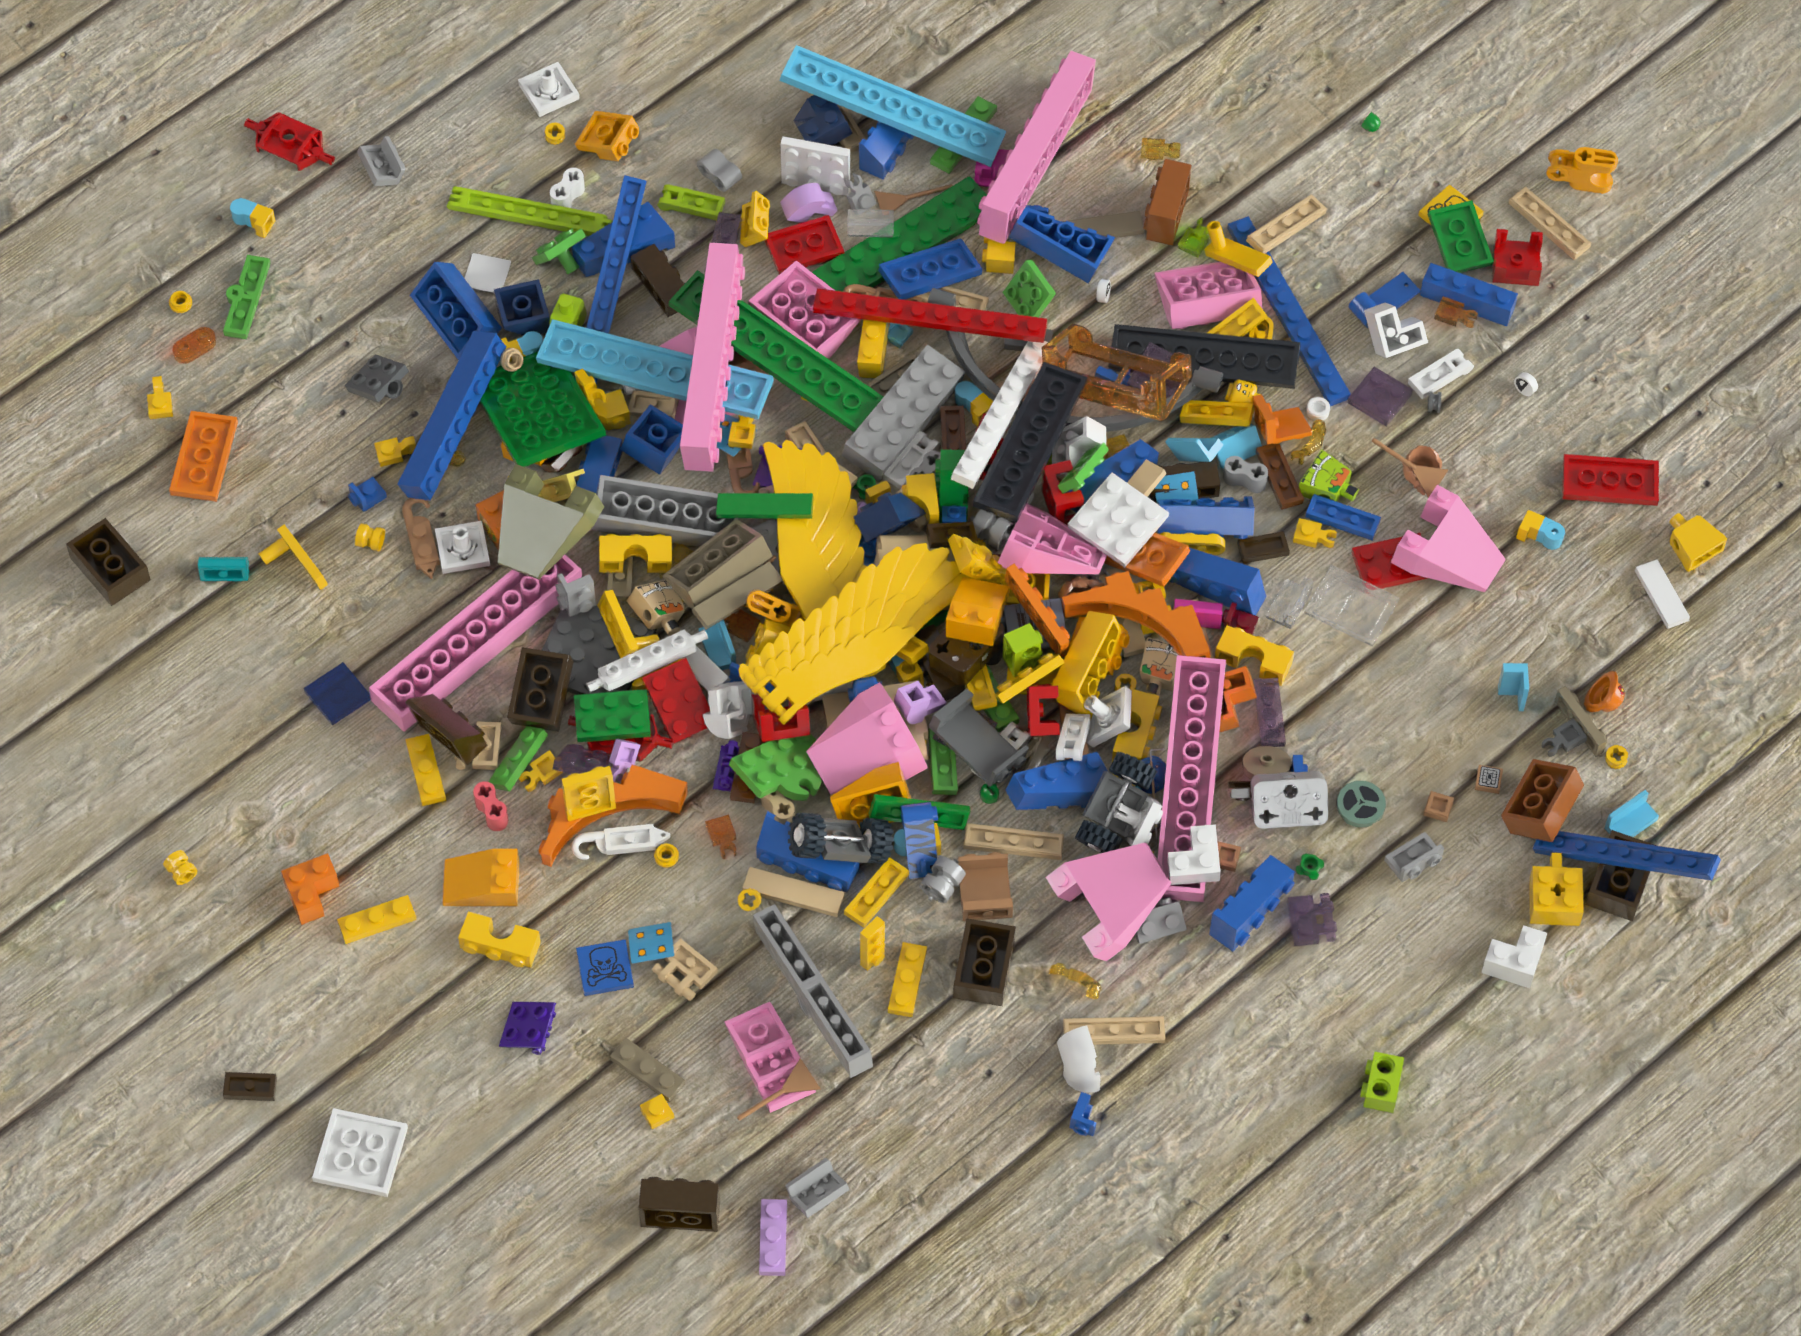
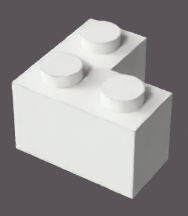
[1364,303,1428,358]
[1052,416,1106,479]
[1168,824,1221,885]
[1482,925,1547,988]

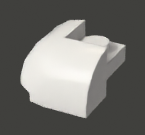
[703,681,753,739]
[1057,1025,1100,1093]

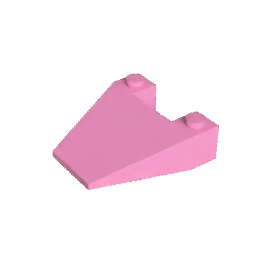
[1391,485,1506,592]
[998,504,1107,574]
[1046,843,1171,961]

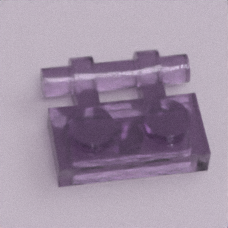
[1287,893,1337,946]

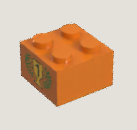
[475,490,504,551]

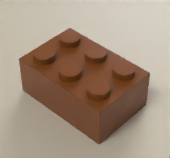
[1143,159,1192,246]
[1501,759,1584,842]

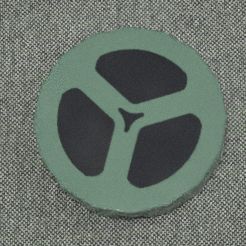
[1336,781,1386,828]

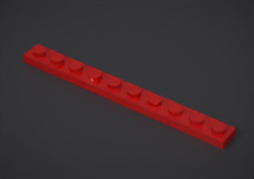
[813,288,1047,343]

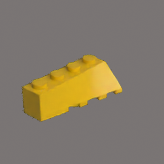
[1051,611,1121,719]

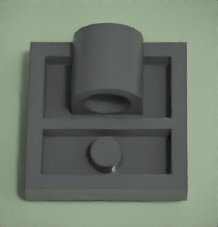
[345,354,409,402]

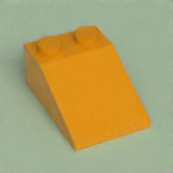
[946,577,1010,646]
[830,762,911,828]
[442,849,519,906]

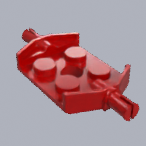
[244,112,335,171]
[568,714,674,762]

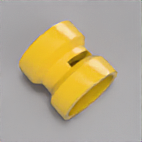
[355,523,385,552]
[163,850,198,885]

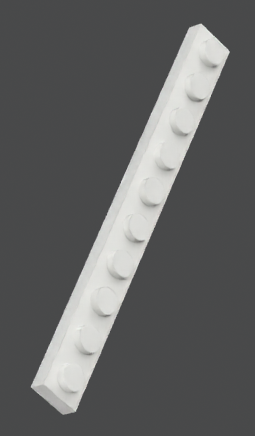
[951,341,1053,489]

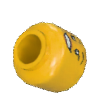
[1225,379,1261,404]

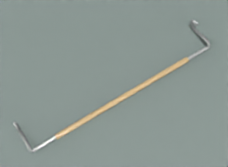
[1150,748,1164,839]

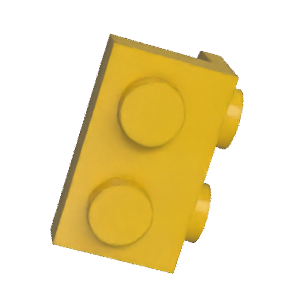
[740,191,770,247]

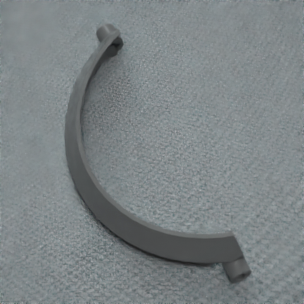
[928,288,1223,432]

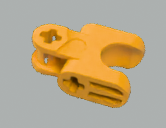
[1546,147,1618,194]
[745,589,805,628]

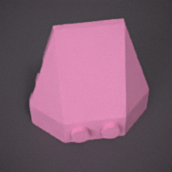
[806,682,928,795]

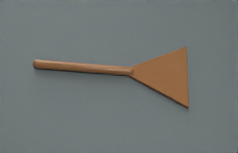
[874,184,953,219]
[1372,438,1448,498]
[737,1058,821,1120]

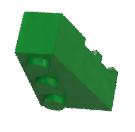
[935,449,968,523]

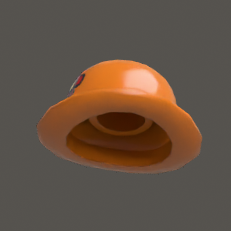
[1584,671,1625,713]

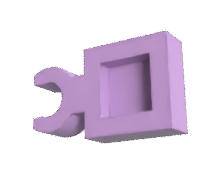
[609,739,640,782]

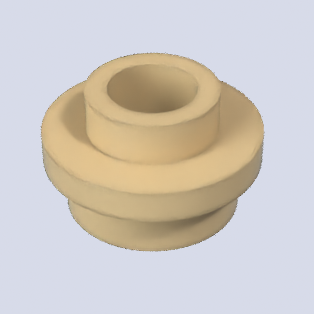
[500,348,523,372]

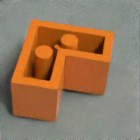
[1219,666,1257,733]
[281,853,339,925]

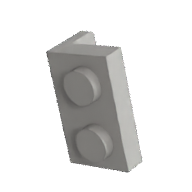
[357,136,405,186]
[555,573,596,617]
[1384,832,1444,882]
[1135,897,1187,944]
[785,1158,849,1218]

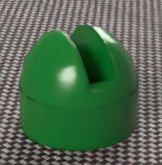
[1361,112,1381,132]
[980,783,999,804]

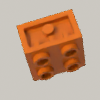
[1253,394,1312,445]

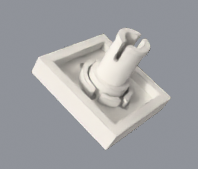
[518,62,579,117]
[435,521,490,574]
[1084,686,1132,747]
[1114,796,1163,846]

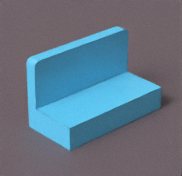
[1211,424,1262,469]
[1165,438,1223,462]
[698,619,736,671]
[1498,663,1529,711]
[1604,790,1659,837]

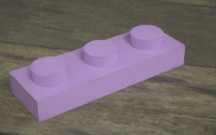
[759,1199,787,1276]

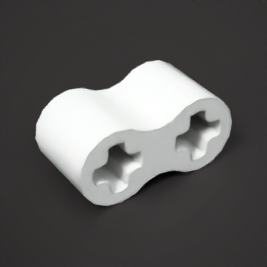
[550,168,585,208]

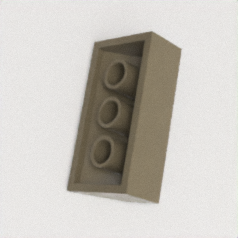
[663,519,772,609]

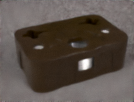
[929,622,1004,685]

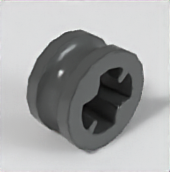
[1428,391,1442,413]

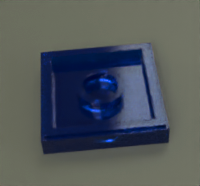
[303,662,371,726]

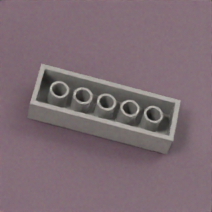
[842,345,965,483]
[592,475,740,547]

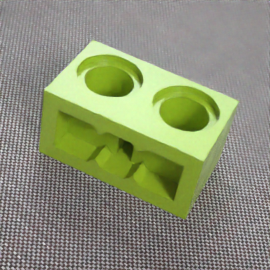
[1003,623,1043,677]
[1360,1051,1404,1113]

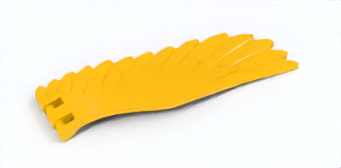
[763,440,868,620]
[738,543,974,725]

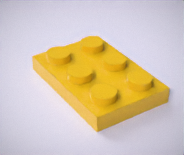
[995,652,1065,703]
[561,766,616,822]

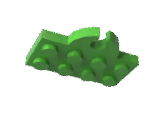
[729,733,822,801]

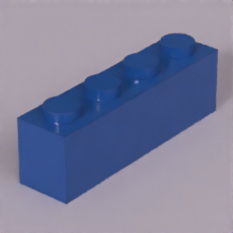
[1420,263,1518,327]
[567,435,623,529]

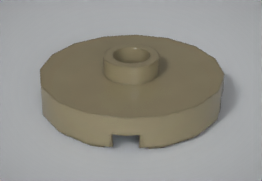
[1242,746,1292,779]

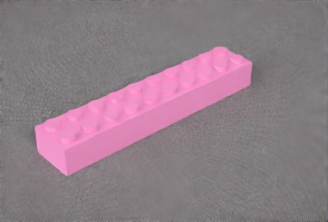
[977,51,1096,244]
[680,243,745,472]
[369,555,582,732]
[1157,655,1226,902]

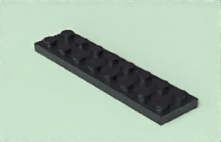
[1108,324,1301,389]
[973,362,1088,522]

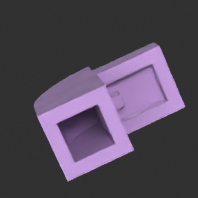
[780,183,838,223]
[894,681,947,724]

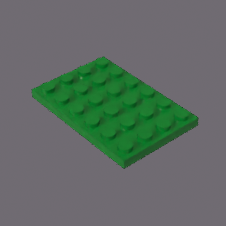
[480,351,606,467]

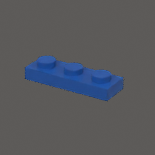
[1305,494,1381,541]

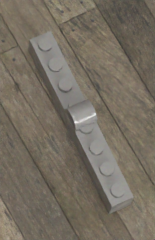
[753,904,873,1078]

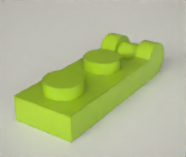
[657,184,725,221]

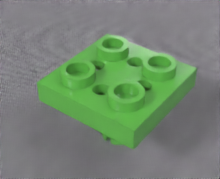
[531,228,586,274]
[1002,260,1056,317]

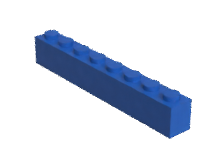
[397,331,506,501]

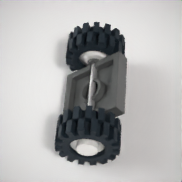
[1075,752,1157,853]
[788,812,894,864]

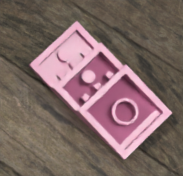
[725,1002,816,1113]

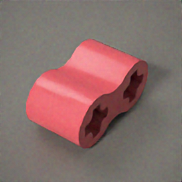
[473,781,508,831]

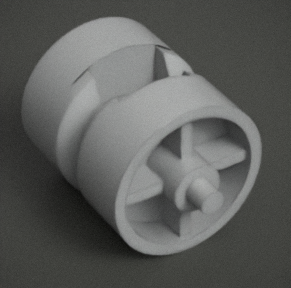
[970,510,1014,550]
[920,856,966,903]

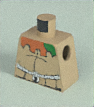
[627,580,685,636]
[1140,638,1178,696]

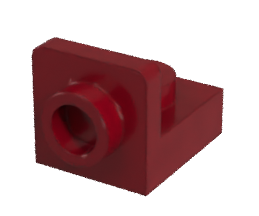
[1221,602,1259,635]

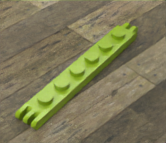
[446,186,613,236]

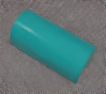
[198,557,249,581]

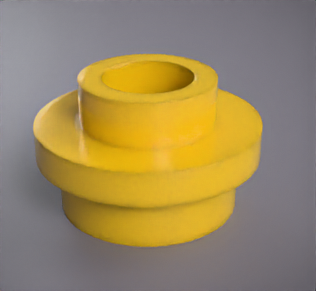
[169,291,192,313]
[654,843,679,868]

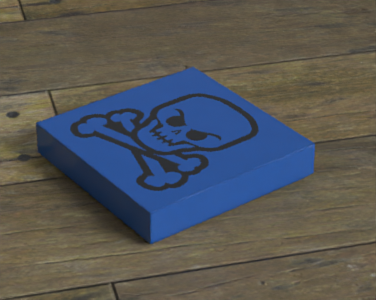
[576,939,634,996]

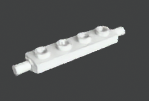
[586,629,708,693]

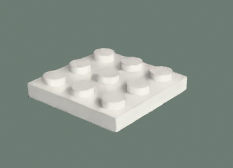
[780,136,850,195]
[1068,473,1169,568]
[312,1108,408,1197]

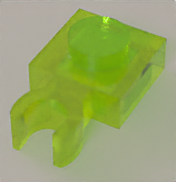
[1178,217,1209,258]

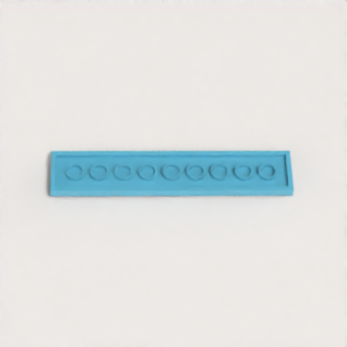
[779,45,1006,167]
[536,319,774,420]

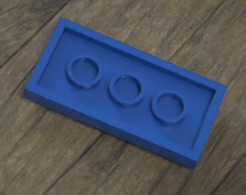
[879,238,982,300]

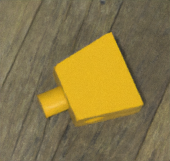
[1669,513,1727,572]

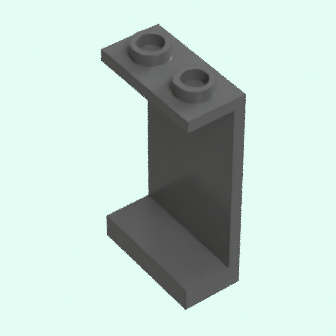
[928,689,1029,787]

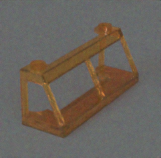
[1041,324,1192,421]

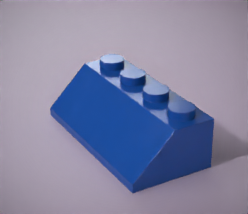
[410,262,502,360]

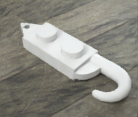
[571,824,670,860]

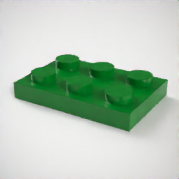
[1427,200,1494,273]
[574,689,651,743]

